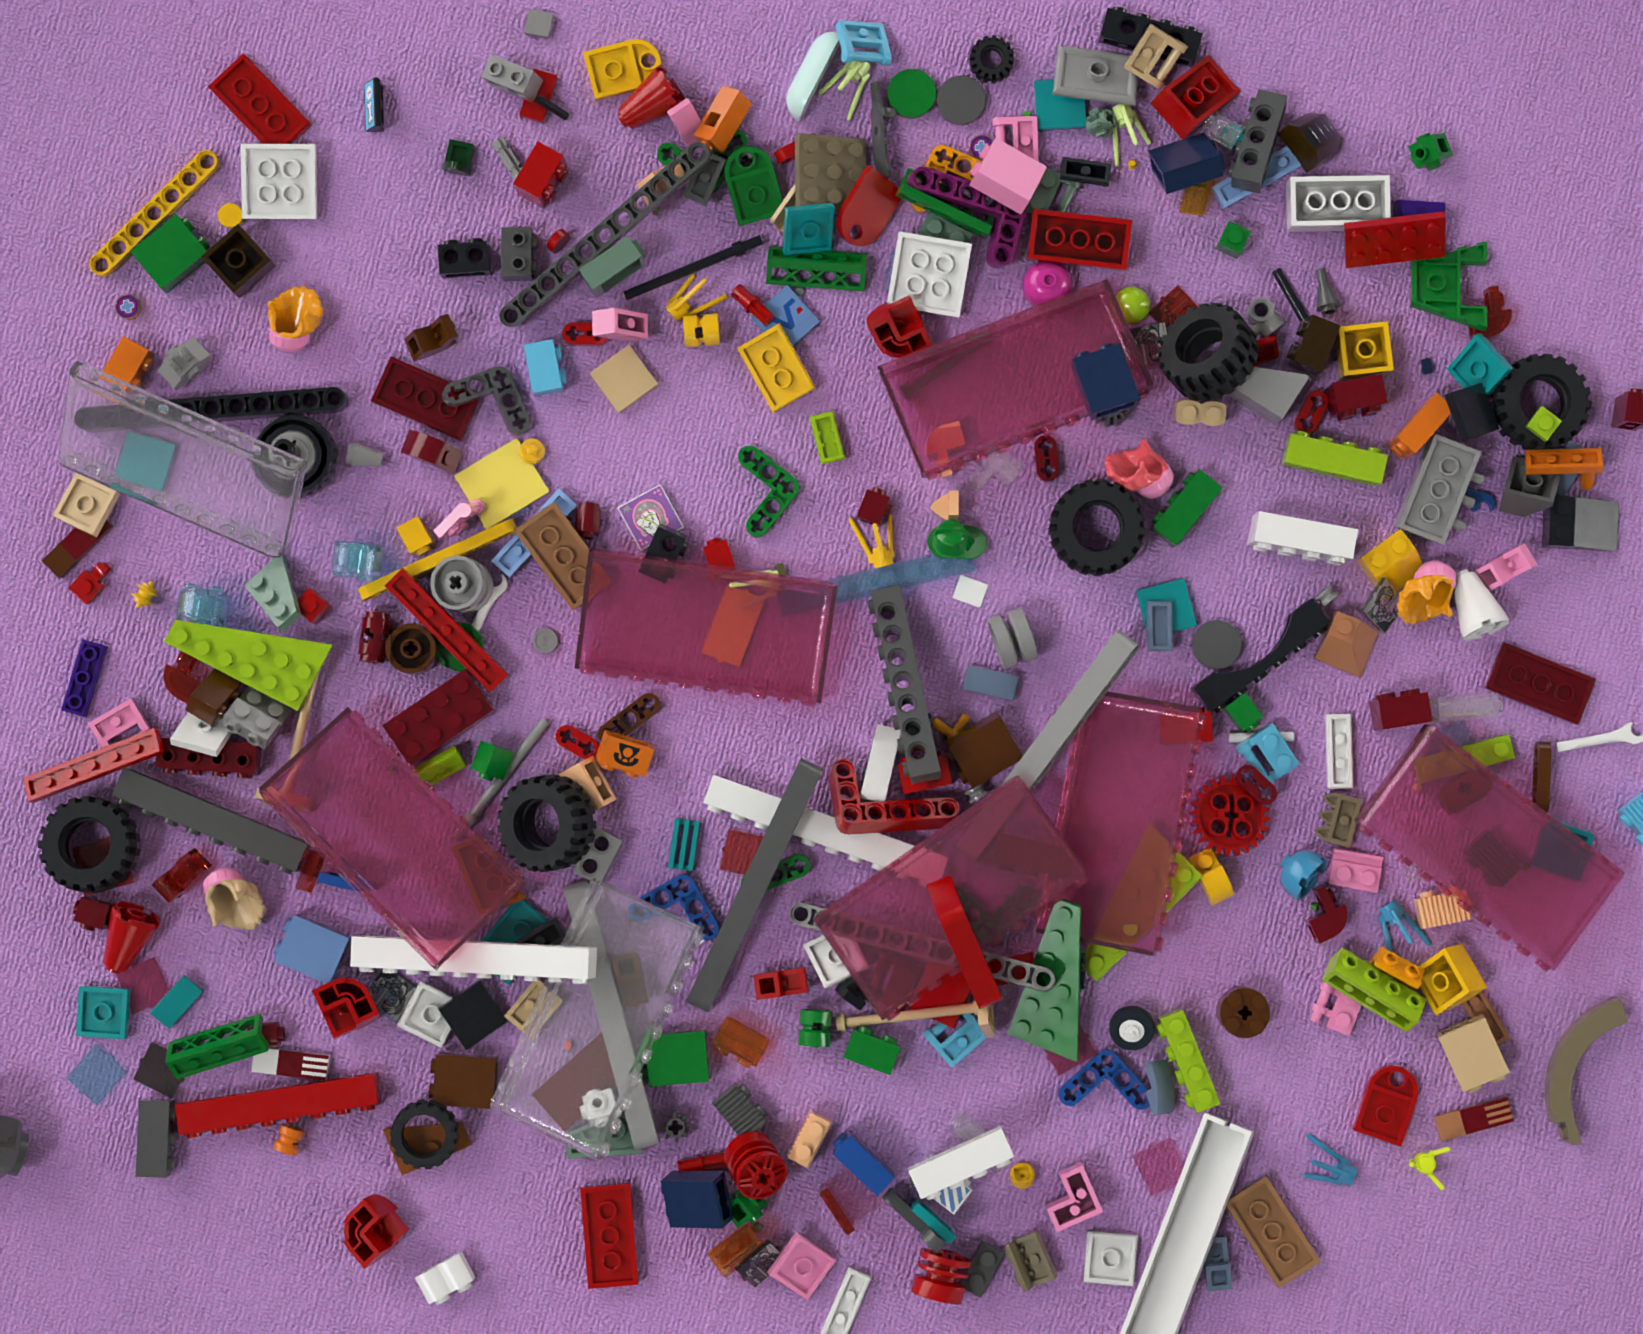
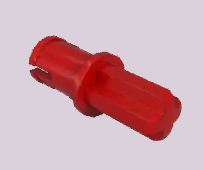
[731,284,774,325]
[677,1153,726,1171]

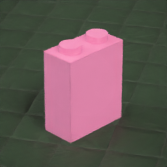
[969,137,1047,214]

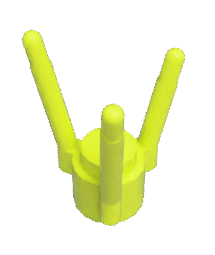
[1409,1147,1450,1190]

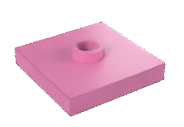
[767,1231,837,1301]

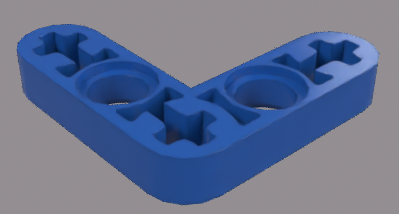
[629,874,719,940]
[1058,1049,1150,1110]

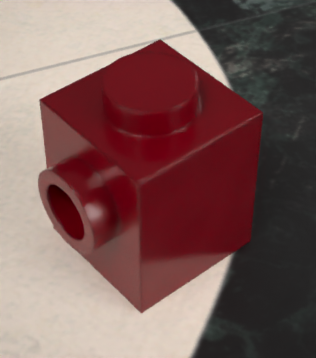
[856,487,893,527]
[73,896,113,931]

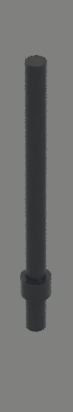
[623,235,763,300]

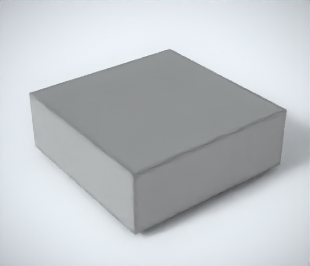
[524,9,554,39]

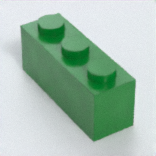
[1151,469,1223,548]

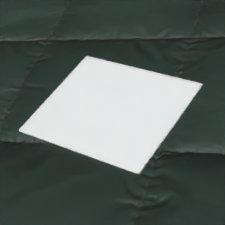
[952,575,988,608]

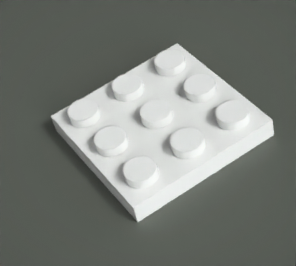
[240,144,317,219]
[887,231,973,317]

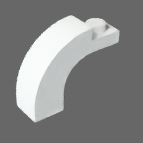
[860,724,900,802]

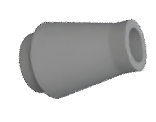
[345,442,383,467]

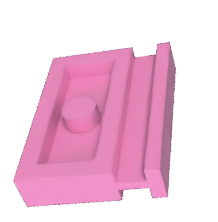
[1327,848,1384,893]

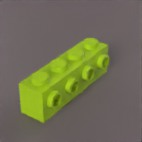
[1281,431,1388,487]
[1322,947,1427,1032]
[1156,1008,1220,1113]

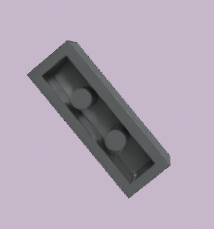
[135,1098,177,1178]

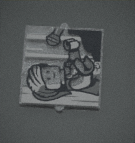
[1360,577,1399,634]

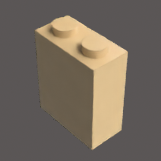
[1436,1013,1510,1093]

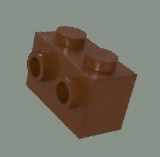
[186,668,242,725]

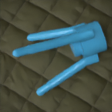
[1377,900,1431,952]
[1303,1133,1357,1186]

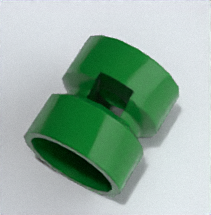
[798,1009,832,1047]

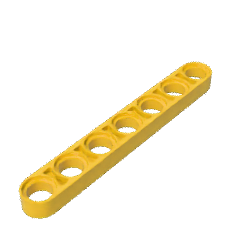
[89,150,220,277]
[358,518,517,601]

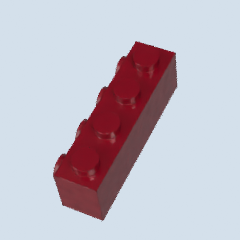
[155,738,261,778]

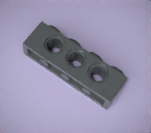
[1228,89,1287,194]

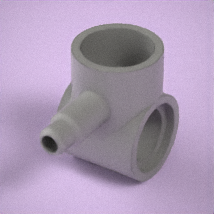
[1246,297,1285,337]

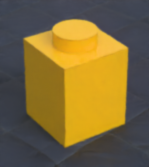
[396,516,435,557]

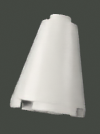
[1453,569,1509,641]

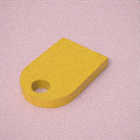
[583,39,661,101]

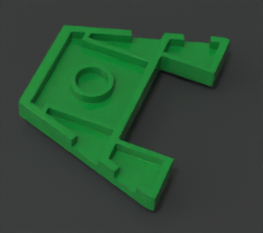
[1410,242,1487,331]

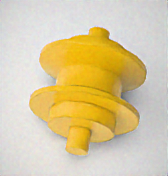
[131,581,159,609]

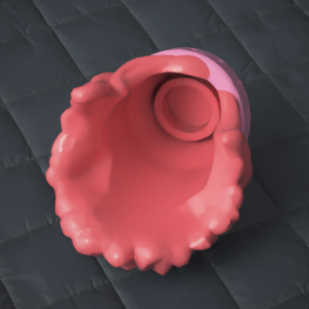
[1104,438,1174,499]

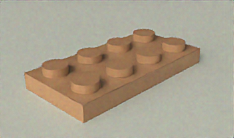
[514,501,613,610]
[1226,1175,1321,1289]

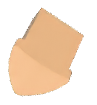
[930,490,959,520]

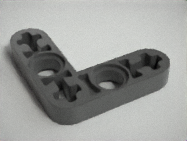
[442,366,530,436]
[882,1188,946,1253]

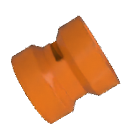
[273,1123,305,1156]

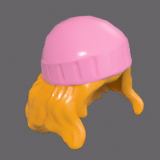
[267,285,324,353]
[1397,561,1456,625]

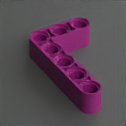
[906,167,1026,269]

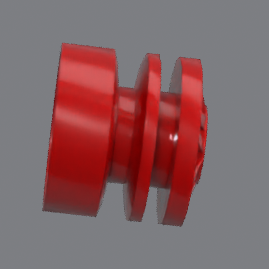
[723,1131,787,1199]
[911,1248,972,1305]

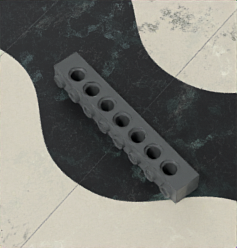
[867,585,941,785]

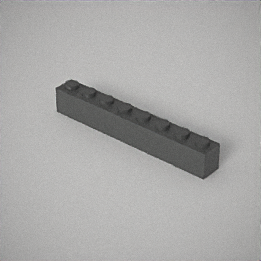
[112,768,311,874]

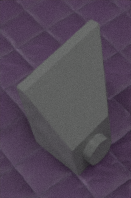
[1499,456,1561,517]

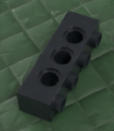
[1098,7,1203,68]

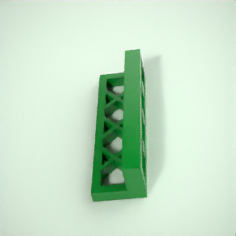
[895,168,993,238]
[766,246,867,291]
[165,1014,269,1080]

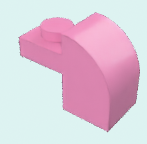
[1474,543,1537,591]

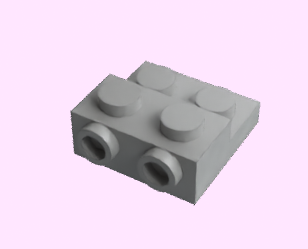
[222,686,292,750]

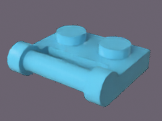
[835,20,892,66]
[1235,722,1300,784]
[922,1013,986,1068]

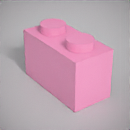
[592,308,648,342]

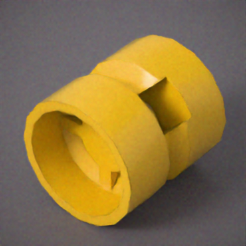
[683,313,720,348]

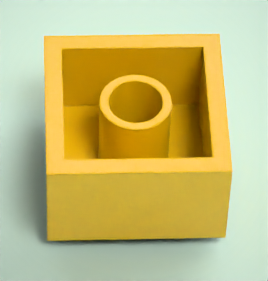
[1334,321,1394,380]

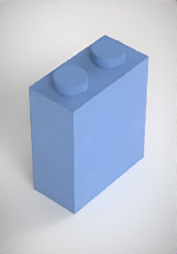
[273,914,351,983]

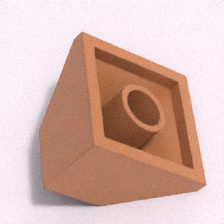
[1314,611,1379,678]

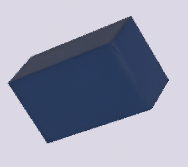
[1421,358,1433,375]

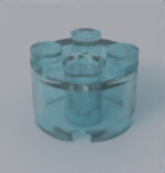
[331,540,385,581]
[176,583,230,627]

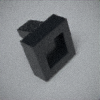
[835,976,870,1011]

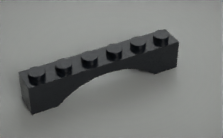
[1190,598,1330,713]

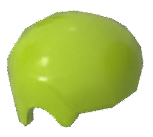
[1112,286,1150,324]

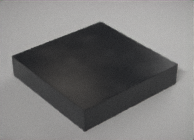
[1444,383,1500,442]
[437,980,508,1050]

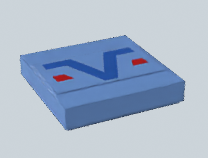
[750,285,820,346]

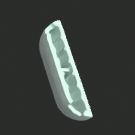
[786,31,840,122]

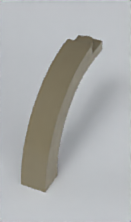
[1544,997,1628,1145]

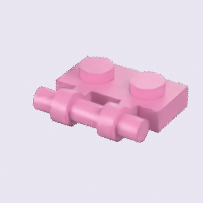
[1310,982,1361,1036]

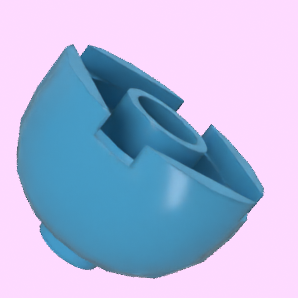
[1280,850,1328,901]

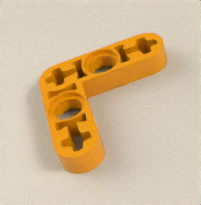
[911,145,981,214]

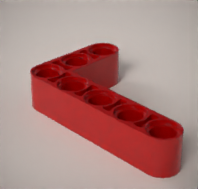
[829,759,959,835]
[927,875,1003,1009]

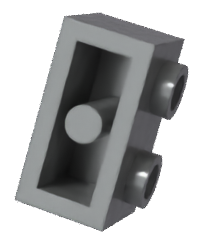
[501,227,538,281]

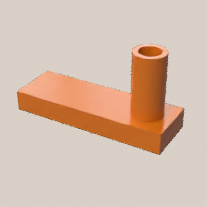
[1525,448,1603,490]

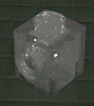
[1203,111,1244,150]

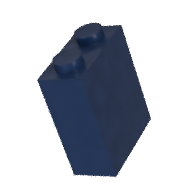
[1148,133,1225,194]
[1071,343,1140,421]
[660,1171,734,1228]

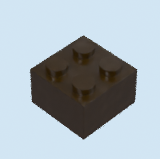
[201,224,276,298]
[1286,315,1341,376]

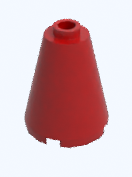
[617,65,685,129]
[103,901,161,974]

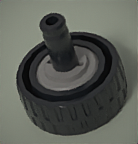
[252,414,338,499]

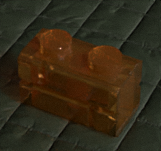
[712,1015,771,1068]
[707,1223,765,1278]

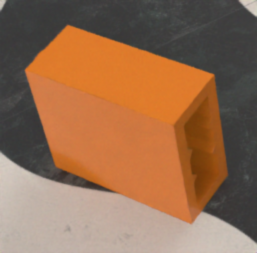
[1388,392,1451,459]

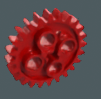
[1189,776,1271,857]

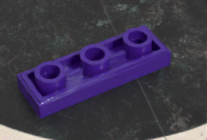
[61,639,108,718]

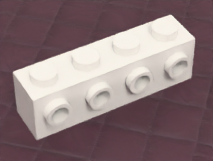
[908,1126,1014,1200]

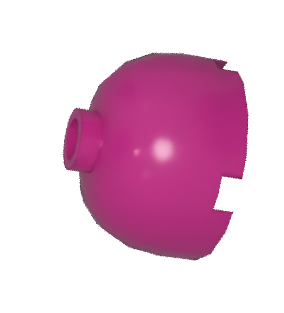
[1022,261,1072,310]

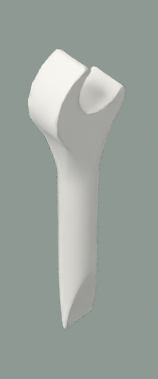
[471,574,508,631]
[1556,722,1643,752]

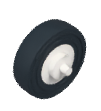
[1109,1006,1155,1050]

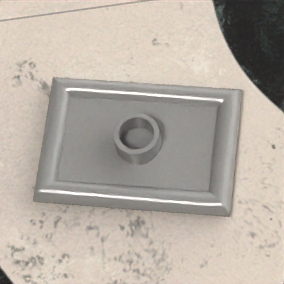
[1053,45,1138,106]

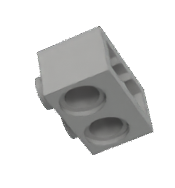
[481,55,543,102]
[572,827,624,885]

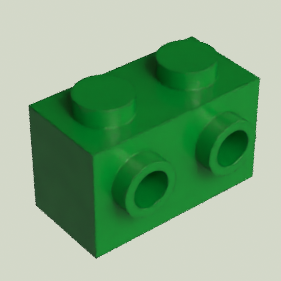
[843,1025,901,1075]

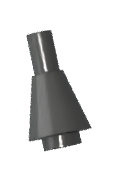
[1316,268,1341,315]

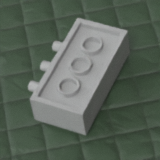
[1393,434,1485,545]

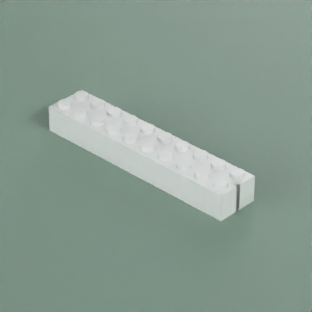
[1120,1113,1254,1334]

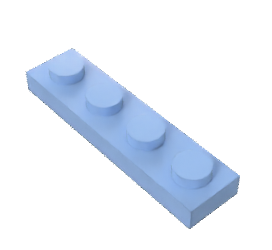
[1211,146,1301,210]
[491,489,578,578]

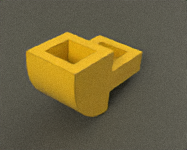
[1188,848,1234,906]

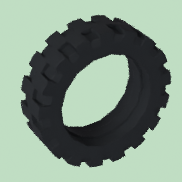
[390,1099,459,1169]

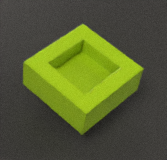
[1525,406,1562,442]

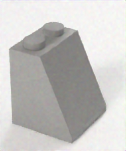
[1226,367,1309,425]

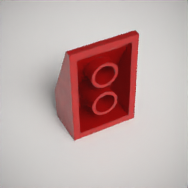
[1151,55,1241,139]

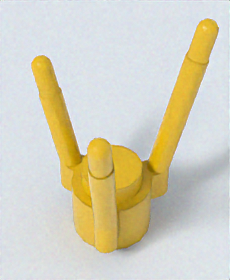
[665,274,728,322]
[849,514,895,569]

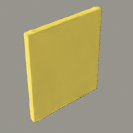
[454,438,550,529]

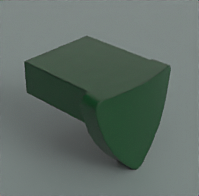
[442,139,475,176]

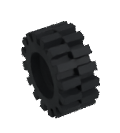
[969,35,1014,84]

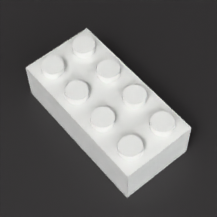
[1286,175,1391,232]
[1247,511,1358,566]

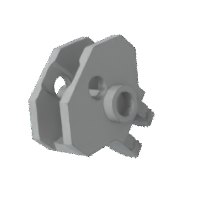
[158,337,212,390]

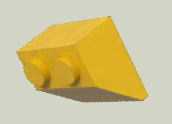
[1356,529,1423,600]
[1419,944,1487,1016]

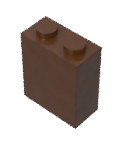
[944,711,1023,788]
[429,1053,499,1109]

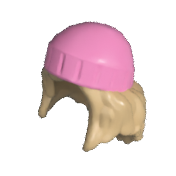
[203,867,267,931]

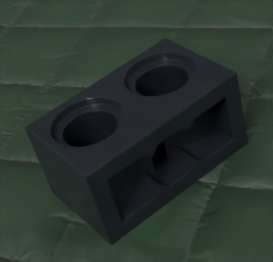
[437,238,491,279]
[638,523,689,583]

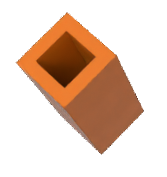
[693,86,752,153]

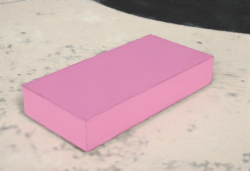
[667,98,701,147]

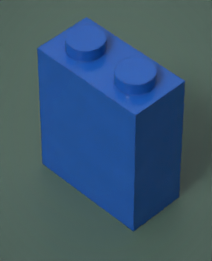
[833,1131,895,1196]

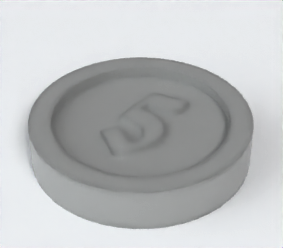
[533,628,558,653]

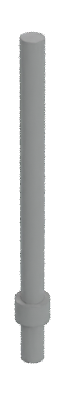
[451,718,550,842]

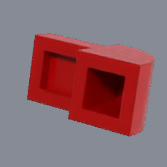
[753,967,809,1000]

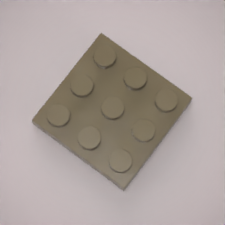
[795,133,866,212]

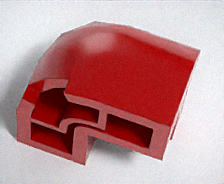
[866,295,933,360]
[312,977,380,1040]
[343,1194,410,1269]

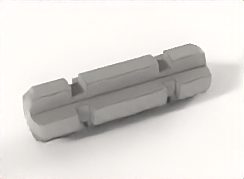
[492,137,522,181]

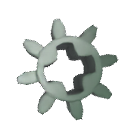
[1086,107,1116,139]

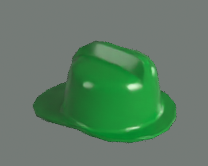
[927,519,987,559]

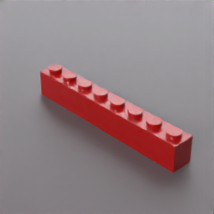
[175,1072,382,1138]

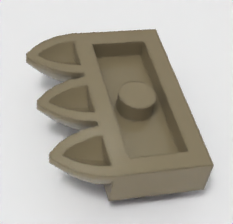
[1314,793,1362,848]

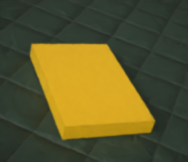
[737,323,816,413]

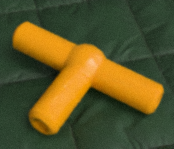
[931,713,971,739]

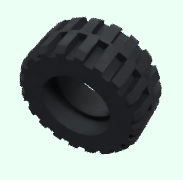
[1158,303,1259,401]
[1490,353,1592,450]
[1048,479,1146,576]
[497,774,596,872]
[38,796,141,893]

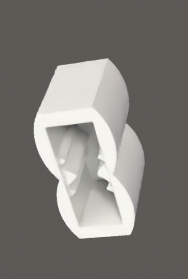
[415,1251,476,1305]

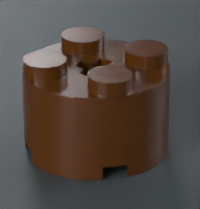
[385,624,438,675]
[1216,986,1270,1038]

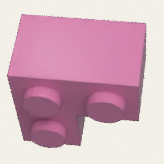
[1045,1162,1103,1232]

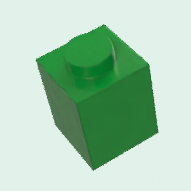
[1215,221,1251,259]
[1223,693,1263,733]
[470,741,514,782]

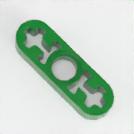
[741,854,810,890]

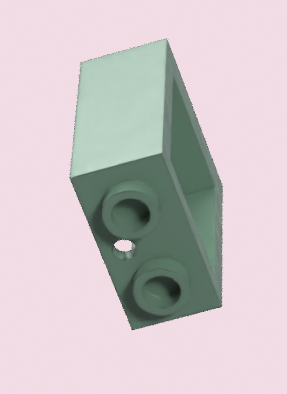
[579,236,646,299]

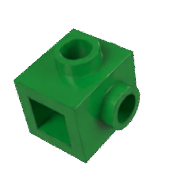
[1408,133,1453,171]
[731,1189,768,1228]

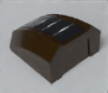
[1277,113,1342,173]

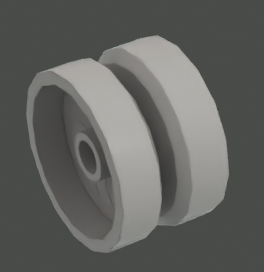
[430,555,493,613]
[987,607,1038,670]

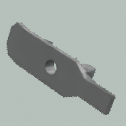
[870,81,896,179]

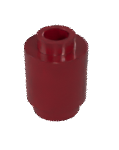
[575,502,601,540]
[247,1022,285,1047]

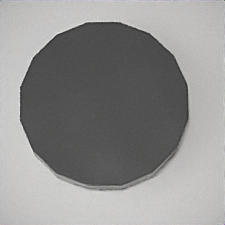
[936,75,986,126]
[1191,620,1242,670]

